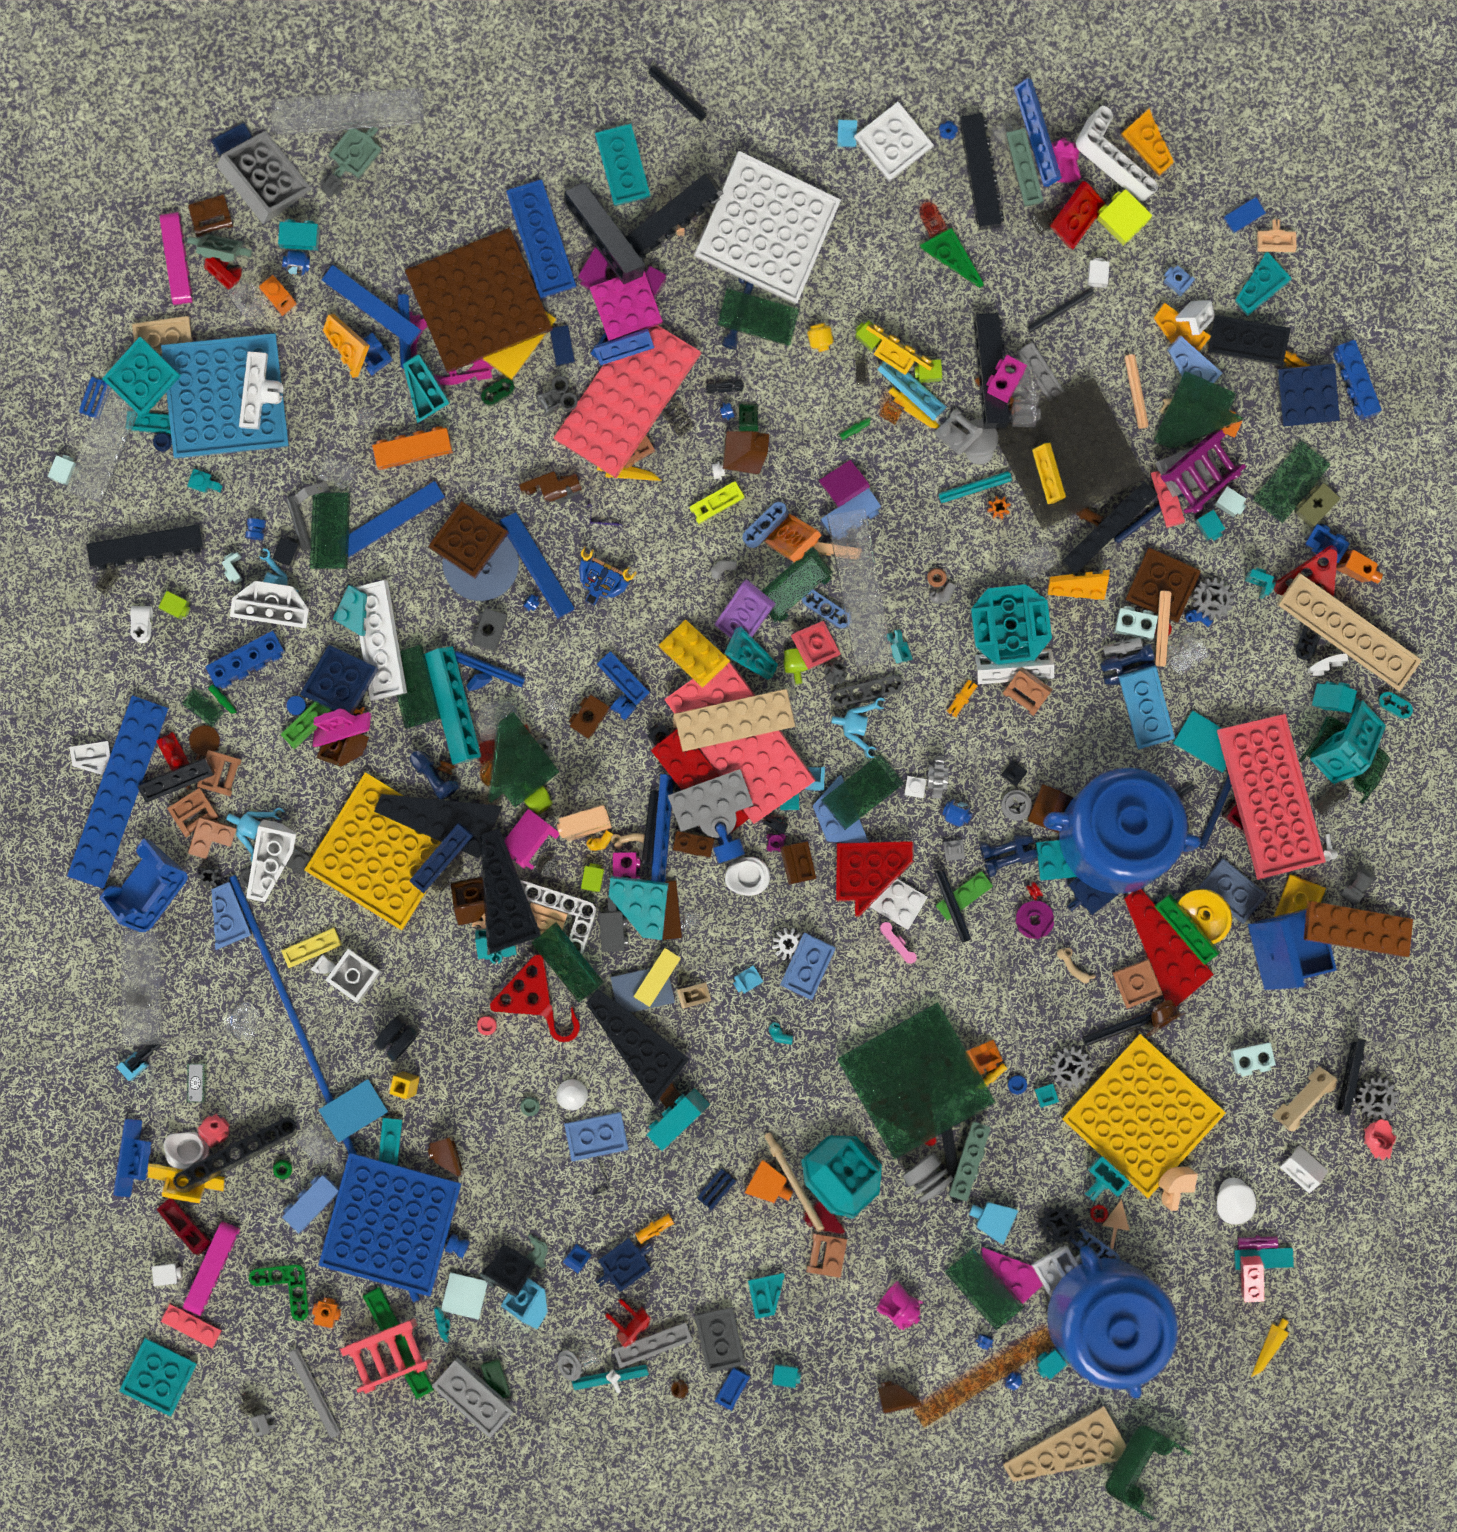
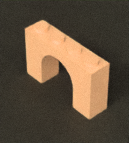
[556,805,612,841]

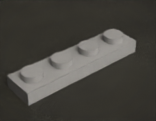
[613,1322,693,1368]

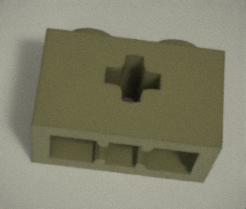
[1296,483,1341,528]

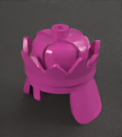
[1051,138,1081,183]
[876,1281,923,1330]

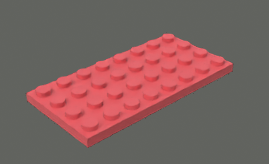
[554,325,701,478]
[664,655,816,824]
[1217,714,1326,880]

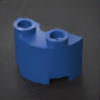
[363,333,393,376]
[1306,524,1350,563]

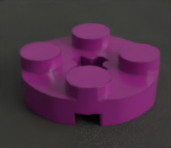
[1015,901,1054,939]

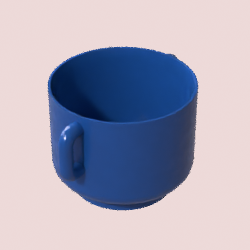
[1043,768,1201,894]
[1047,1246,1178,1399]

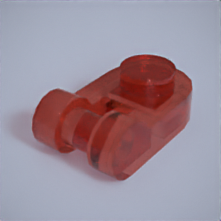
[919,202,948,238]

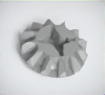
[1001,790,1032,821]
[558,1349,584,1381]

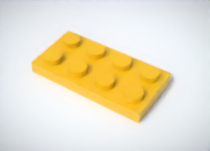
[658,619,730,688]

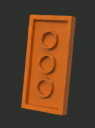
[764,514,822,562]

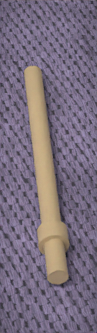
[764,1133,824,1232]

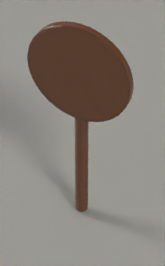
[186,725,220,789]

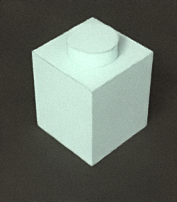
[48,455,77,486]
[1215,486,1246,517]

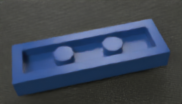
[594,329,655,366]
[597,651,650,706]

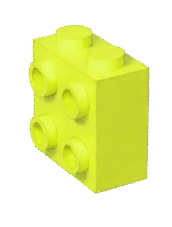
[1097,189,1153,246]

